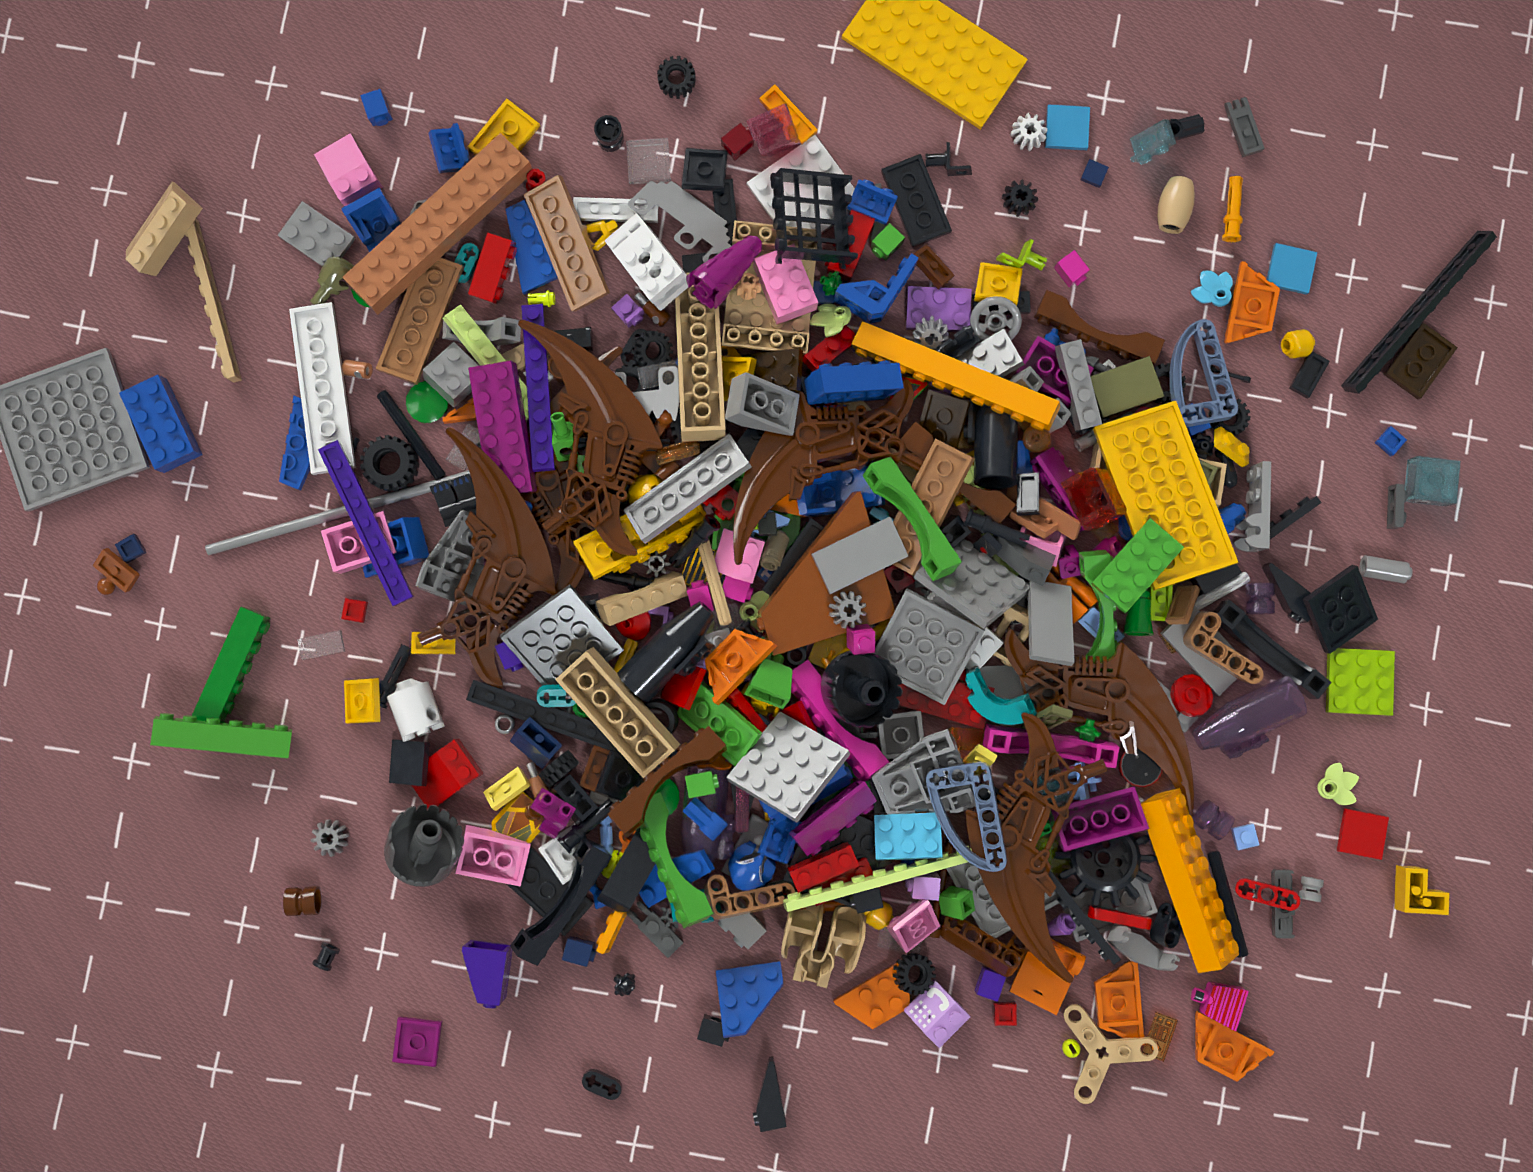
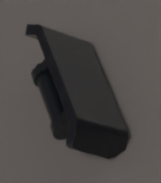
[597,827,655,912]

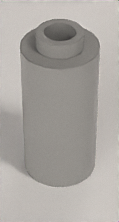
[1359,555,1413,584]

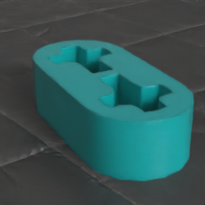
[454,243,480,283]
[537,685,576,707]

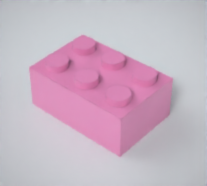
[753,244,818,325]

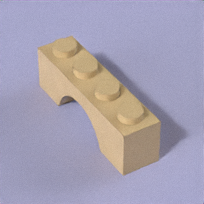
[595,571,688,626]

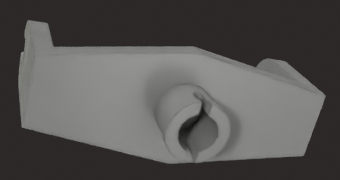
[1107,926,1180,971]

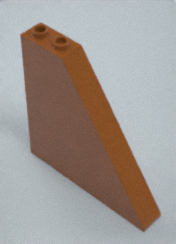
[756,491,895,656]

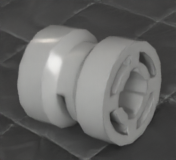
[1299,876,1324,902]

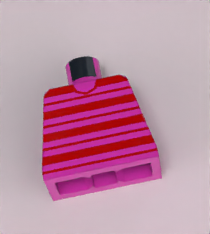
[1191,982,1249,1031]

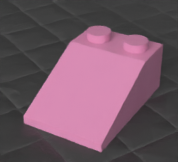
[314,133,383,206]
[321,511,397,574]
[455,825,531,886]
[887,899,940,953]

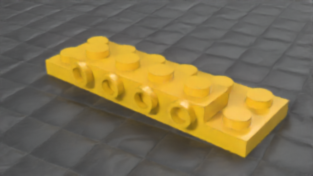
[573,504,707,580]

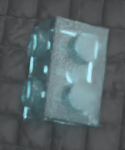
[1130,119,1176,164]

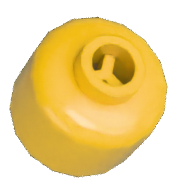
[1281,329,1315,359]
[864,900,894,930]

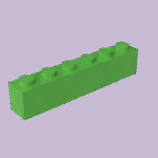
[150,713,292,758]

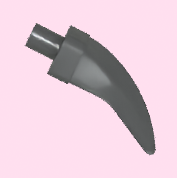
[1085,356,1107,373]

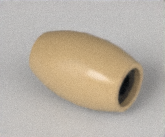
[1157,176,1195,234]

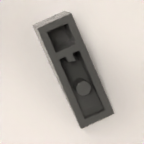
[993,535,1056,586]

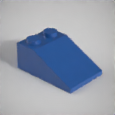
[363,517,429,578]

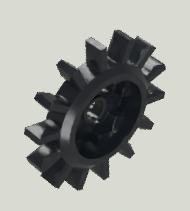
[1053,834,1156,908]

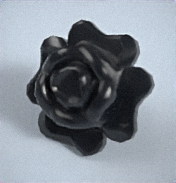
[1191,434,1214,459]
[614,973,635,997]

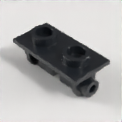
[936,325,980,359]

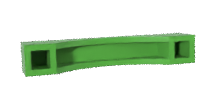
[863,457,962,581]
[1079,550,1118,671]
[640,792,713,929]

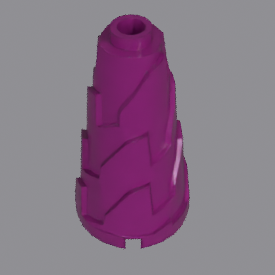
[686,235,762,309]

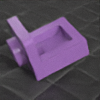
[648,606,674,624]

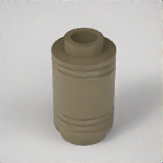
[760,530,789,571]

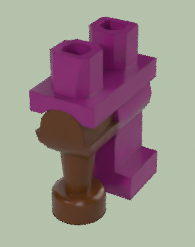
[525,788,576,839]

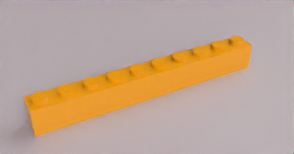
[852,321,1060,431]

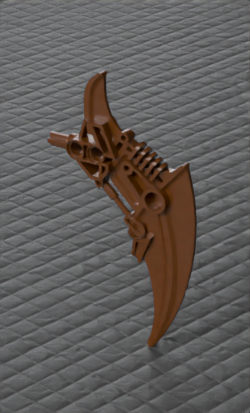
[518,320,663,556]
[521,346,623,598]
[733,379,924,565]
[417,427,556,688]
[1004,628,1194,817]
[966,712,1108,983]

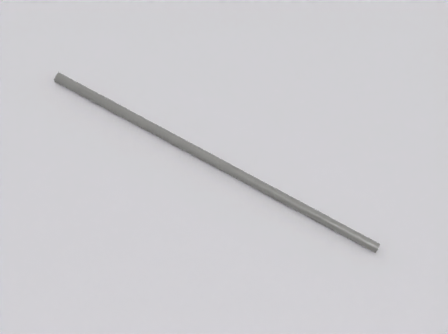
[205,470,470,555]

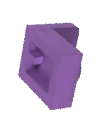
[611,294,644,328]

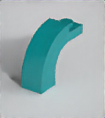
[966,666,1037,725]

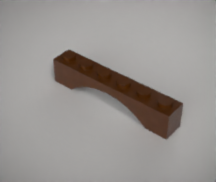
[1034,290,1165,365]
[901,421,1016,523]
[607,726,727,837]

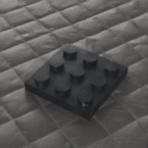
[1303,565,1378,654]

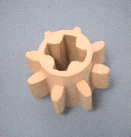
[734,273,761,300]

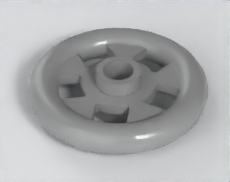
[970,296,1022,341]

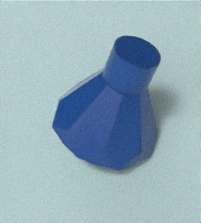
[589,884,606,909]

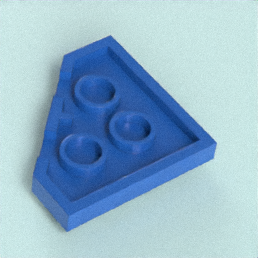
[716,961,784,1038]

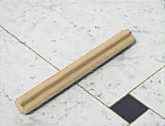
[698,541,732,626]

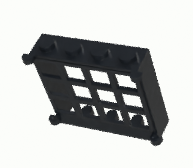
[770,168,858,269]

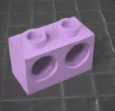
[905,871,941,901]

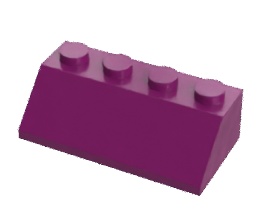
[1030,447,1101,532]
[789,779,877,856]
[1048,786,1149,852]

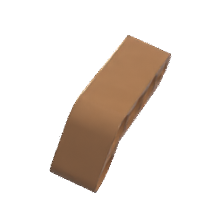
[1183,611,1263,684]
[704,875,795,920]

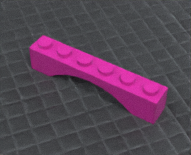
[791,660,889,782]
[983,724,1120,768]

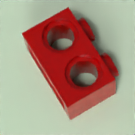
[702,485,739,521]

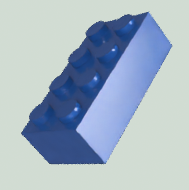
[804,360,904,405]
[119,374,203,473]

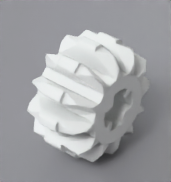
[1011,113,1047,151]

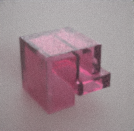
[746,104,801,157]

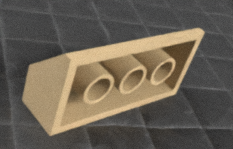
[126,182,203,276]

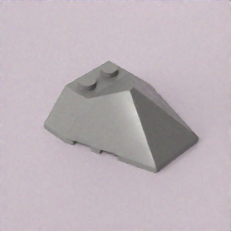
[415,510,486,607]
[872,729,976,815]

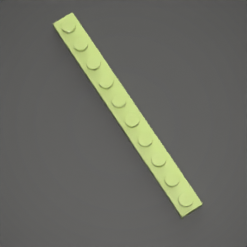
[783,846,972,912]

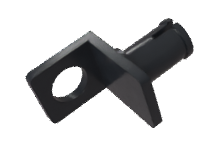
[926,142,972,176]

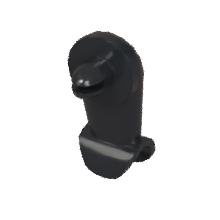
[1215,450,1238,489]

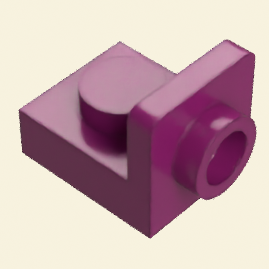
[1058,544,1081,579]

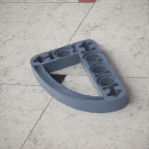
[1170,319,1238,427]
[926,761,1007,872]

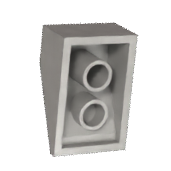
[725,372,800,436]

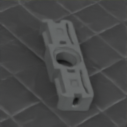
[1271,869,1295,938]

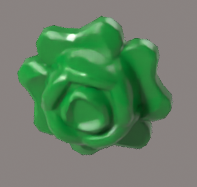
[820,271,842,296]
[1075,718,1101,741]

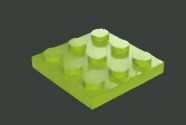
[1326,648,1395,716]

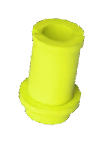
[528,290,556,307]
[601,850,623,879]

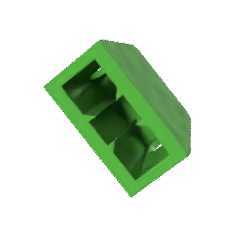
[744,654,792,709]

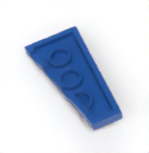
[506,200,558,295]
[279,395,310,491]
[639,849,715,908]

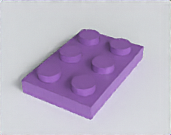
[906,286,972,332]

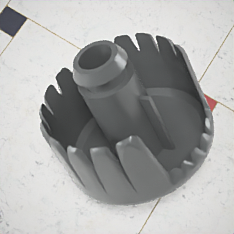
[384,804,464,887]

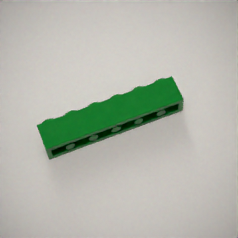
[192,607,270,723]

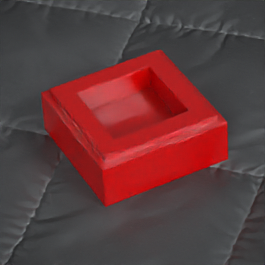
[341,598,368,623]
[994,1002,1017,1026]

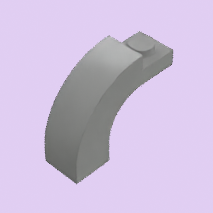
[442,317,521,346]

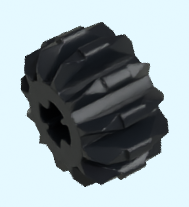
[1002,179,1038,217]

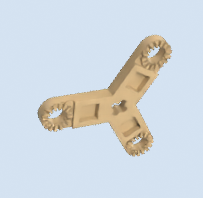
[1064,1004,1158,1104]

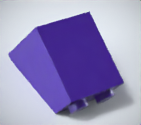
[462,940,513,1008]

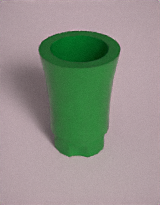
[1123,591,1154,636]

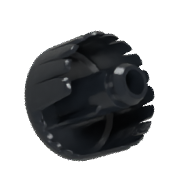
[821,650,903,728]

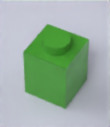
[871,223,905,261]
[685,770,719,798]
[939,886,975,920]

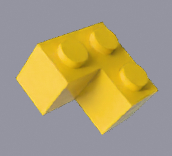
[1394,865,1449,915]

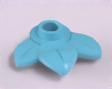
[1191,270,1233,307]

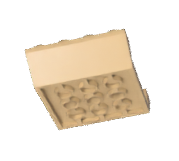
[722,220,817,355]

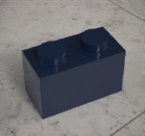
[510,717,563,769]

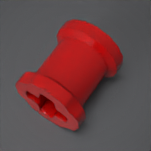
[526,169,546,192]

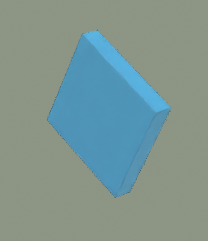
[1045,104,1090,151]
[1266,243,1317,295]

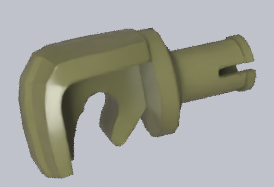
[310,256,354,305]

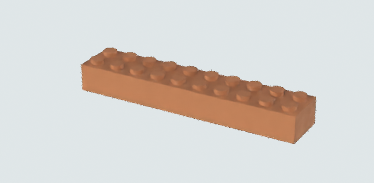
[342,133,532,315]

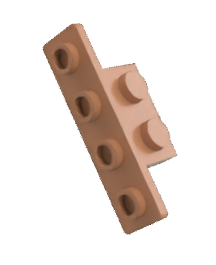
[1006,484,1081,540]

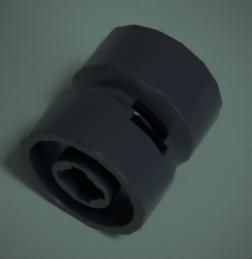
[594,115,624,152]

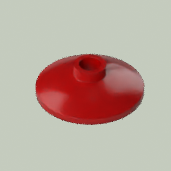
[615,611,651,640]

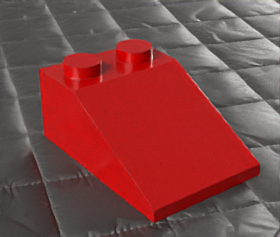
[411,739,484,809]

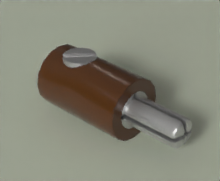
[635,292,671,328]

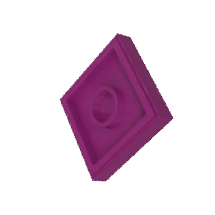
[392,1016,443,1067]

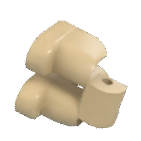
[781,904,866,988]

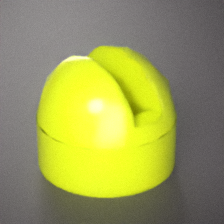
[1062,1039,1081,1058]

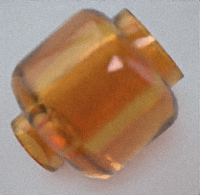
[1022,426,1052,454]

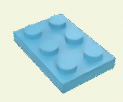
[874,813,943,860]

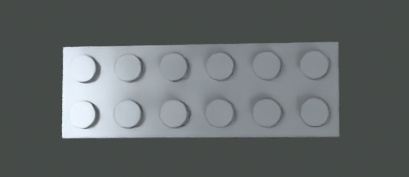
[624,434,752,544]

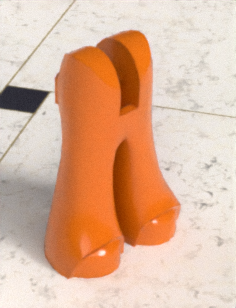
[1045,563,1097,624]

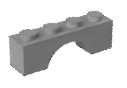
[1055,339,1102,431]

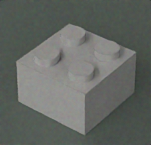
[423,342,479,408]
[876,711,924,759]

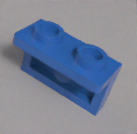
[428,123,470,173]
[847,180,898,225]
[757,818,802,864]

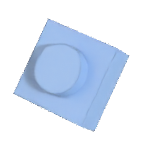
[1231,823,1259,850]

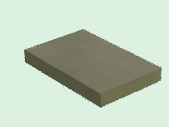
[1090,356,1164,418]

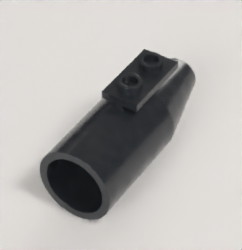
[964,378,1018,489]
[617,601,715,702]

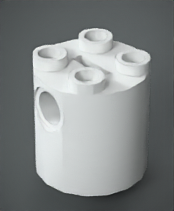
[387,678,445,742]

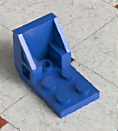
[341,188,402,252]
[834,253,919,324]
[797,466,885,517]

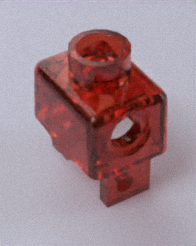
[1061,467,1127,531]

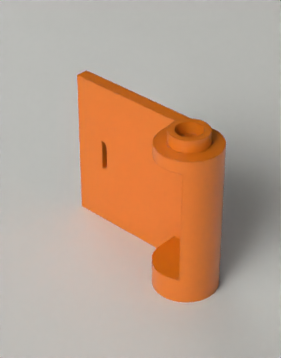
[1009,938,1086,1015]

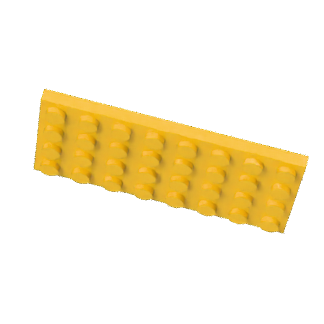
[841,0,1028,130]
[1093,400,1238,591]

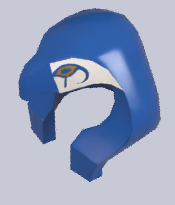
[728,840,776,891]

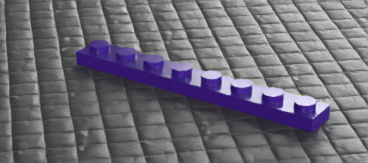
[521,304,555,472]
[318,440,414,607]

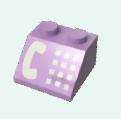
[904,979,970,1048]

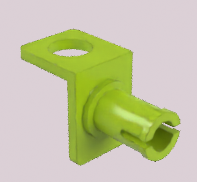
[996,239,1047,271]

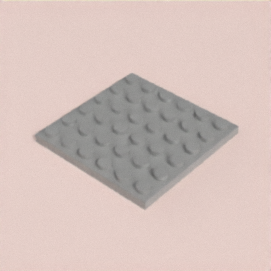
[0,348,150,512]

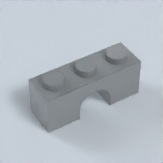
[1010,366,1072,435]

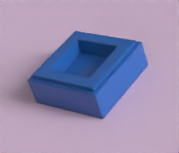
[1375,426,1407,457]

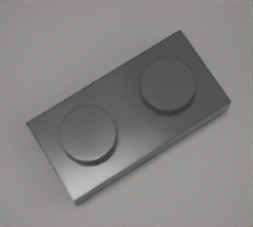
[1387,484,1407,529]

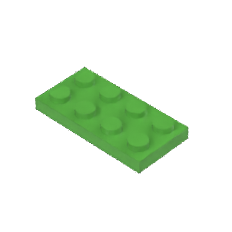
[1091,518,1184,613]
[677,681,762,766]

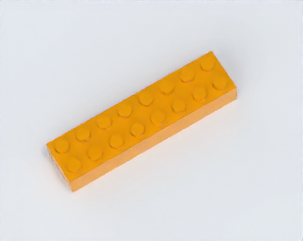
[1141,788,1239,973]

